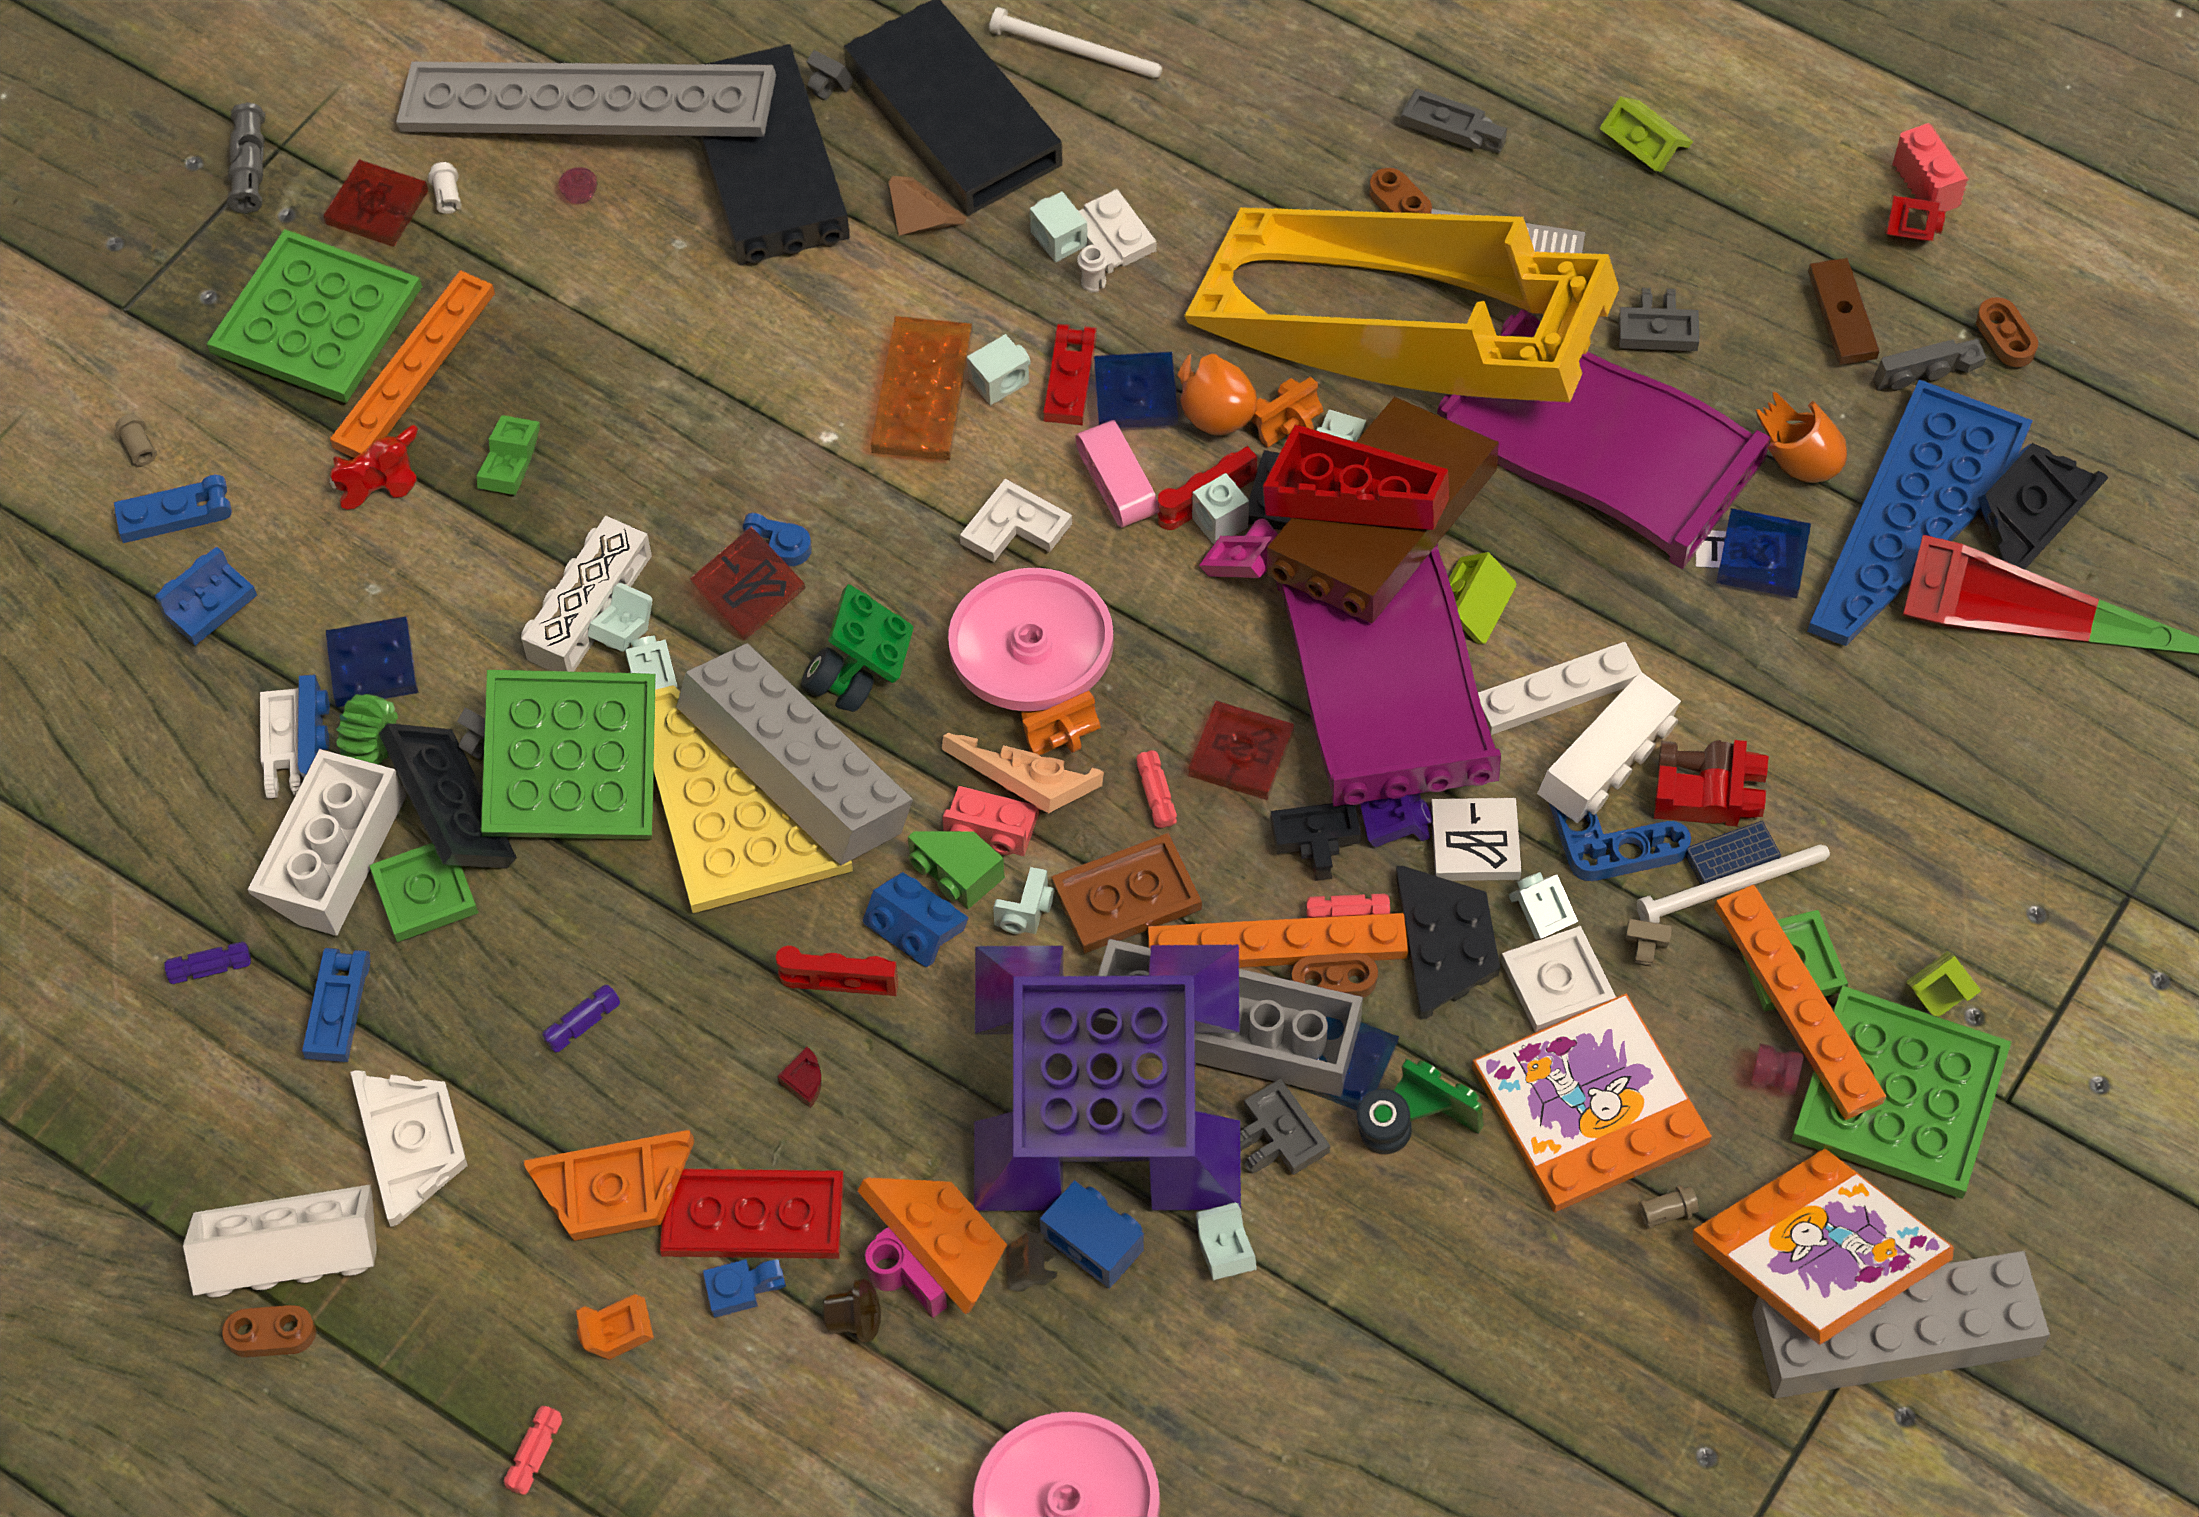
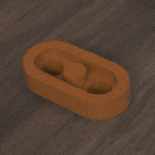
[1369,168,1432,214]
[1976,297,2038,367]
[1291,953,1378,998]
[222,1305,316,1357]

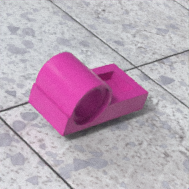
[865,1227,947,1318]

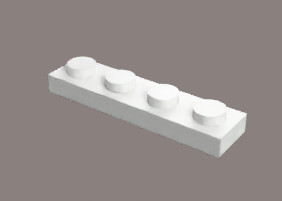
[1478,642,1641,735]

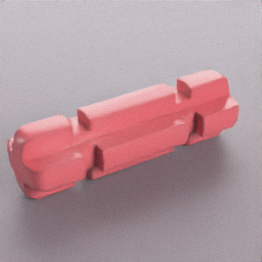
[1136,750,1177,828]
[1306,893,1390,918]
[504,1406,562,1495]

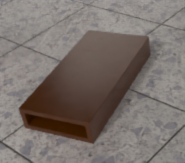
[1267,396,1499,624]

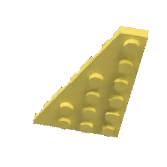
[654,685,853,913]

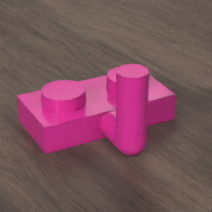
[1199,519,1278,578]

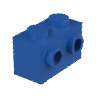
[1040,1180,1144,1289]

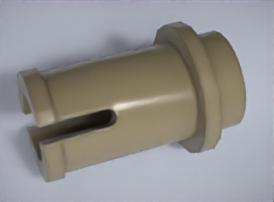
[115,414,157,466]
[1639,1185,1699,1229]

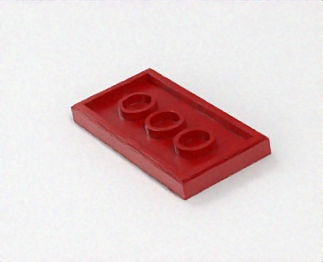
[660,1169,844,1259]

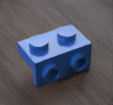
[155,547,257,645]
[863,872,969,967]

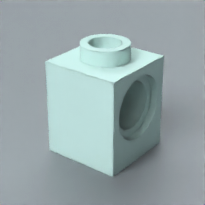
[1030,192,1088,263]
[967,334,1031,406]
[1192,473,1249,545]

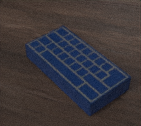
[1685,820,1781,885]

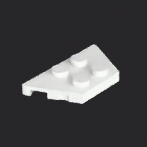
[351,1070,468,1227]

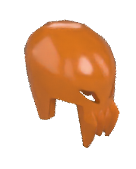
[1178,353,1257,436]
[1755,391,1847,483]

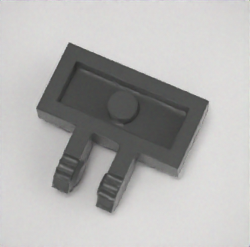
[1618,288,1699,351]
[1240,1079,1330,1175]

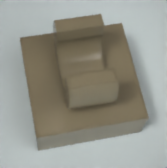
[1625,919,1672,966]

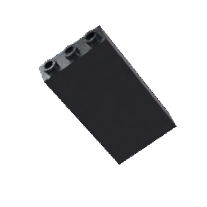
[843,0,1063,217]
[698,44,850,266]

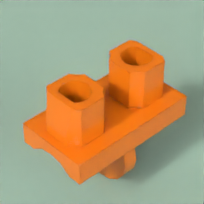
[1251,377,1324,447]
[1021,691,1101,756]

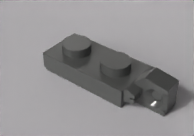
[1400,88,1507,154]
[1872,339,1987,391]

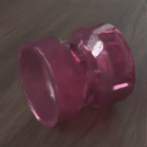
[1750,1043,1804,1096]

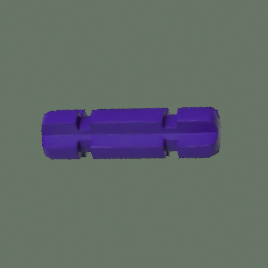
[165,942,251,984]
[542,985,620,1052]

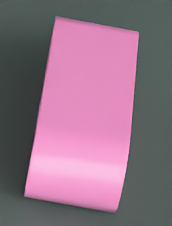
[1075,420,1159,528]

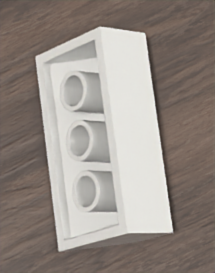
[248,749,407,936]
[183,1185,377,1297]

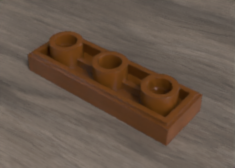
[1808,258,1880,365]

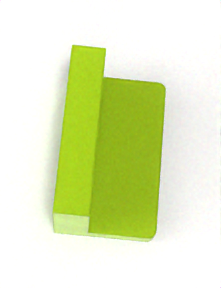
[1599,96,1694,172]
[1449,552,1517,644]

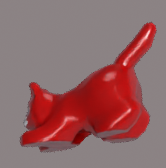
[330,425,418,510]

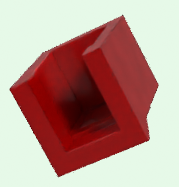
[1884,195,1946,241]

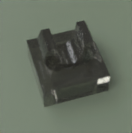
[1006,1231,1057,1292]

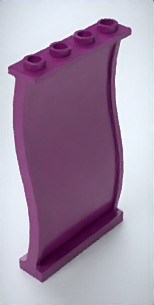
[1437,309,1771,570]
[1275,544,1501,806]

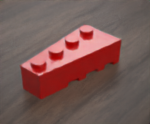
[1263,424,1449,530]

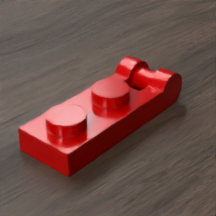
[1043,324,1097,426]
[1158,446,1257,530]
[776,945,899,996]

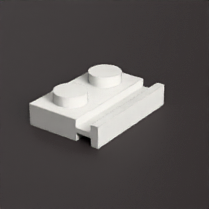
[1079,189,1156,274]

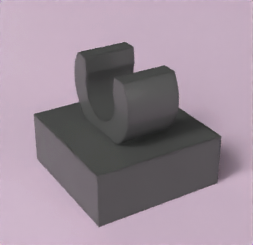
[806,50,854,101]
[457,707,485,760]

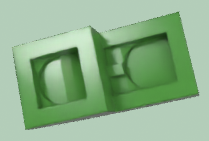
[476,415,540,495]

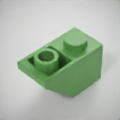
[908,831,1005,909]

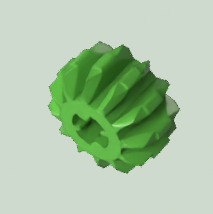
[336,694,398,765]

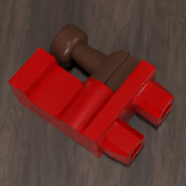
[1654,740,1769,827]

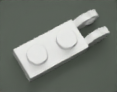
[260,688,303,798]

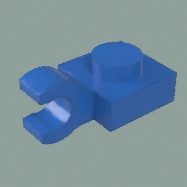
[703,1259,786,1318]

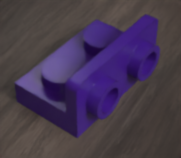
[1360,793,1432,847]

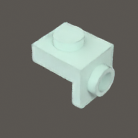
[588,583,652,652]
[993,867,1054,934]
[1196,1203,1257,1280]

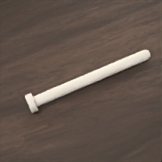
[989,7,1162,78]
[1637,845,1830,924]

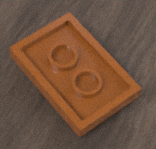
[1051,833,1202,954]

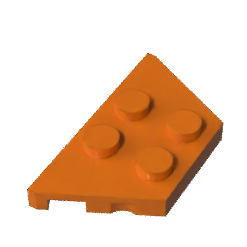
[524,1130,694,1241]
[858,1177,1007,1314]

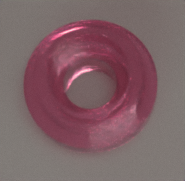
[559,167,597,204]

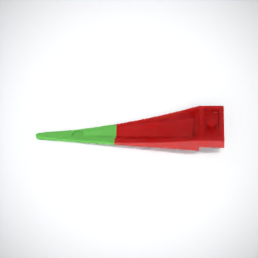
[1902,535,2199,654]

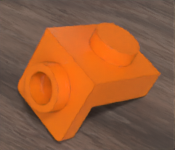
[576,1294,654,1360]

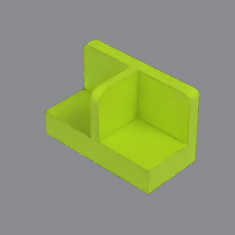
[1906,951,1981,1016]

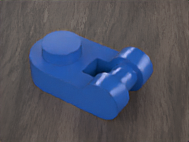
[735,513,812,566]

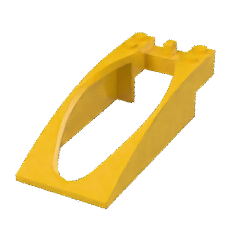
[1185,207,1619,402]

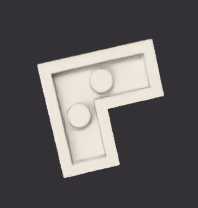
[960,479,1072,562]

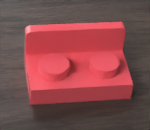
[942,786,1039,856]

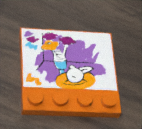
[1472,993,1712,1213]
[1693,1149,1954,1345]

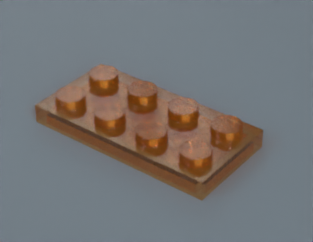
[871,316,973,461]

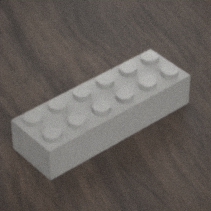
[676,643,913,865]
[1092,939,1363,1097]
[1752,1251,2050,1399]

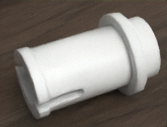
[428,162,462,214]
[1078,245,1108,292]

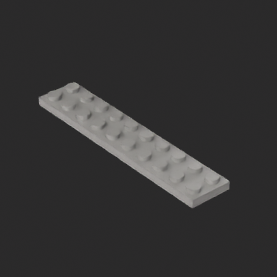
[396,62,776,136]

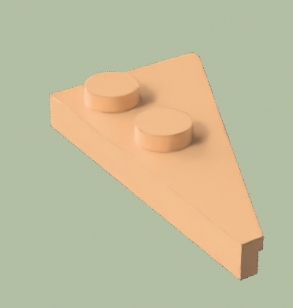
[942,733,1104,813]

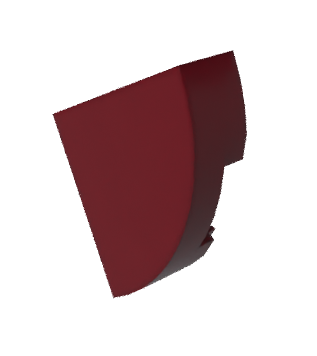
[777,1047,822,1108]

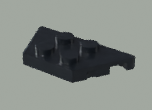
[1977,443,2109,569]
[1395,866,1500,1020]

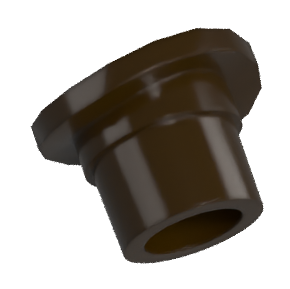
[824,1279,881,1343]

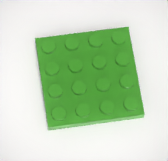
[207,229,422,403]
[481,670,656,839]
[1791,985,2011,1199]

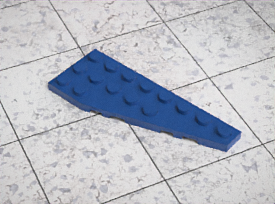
[1807,379,2033,646]

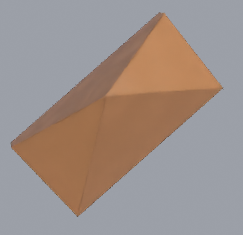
[889,176,967,236]

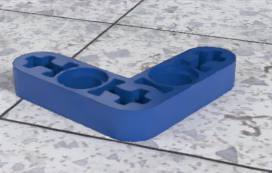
[1548,802,1691,881]

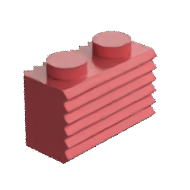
[1892,123,1969,216]

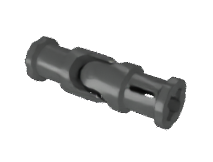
[227,103,265,213]

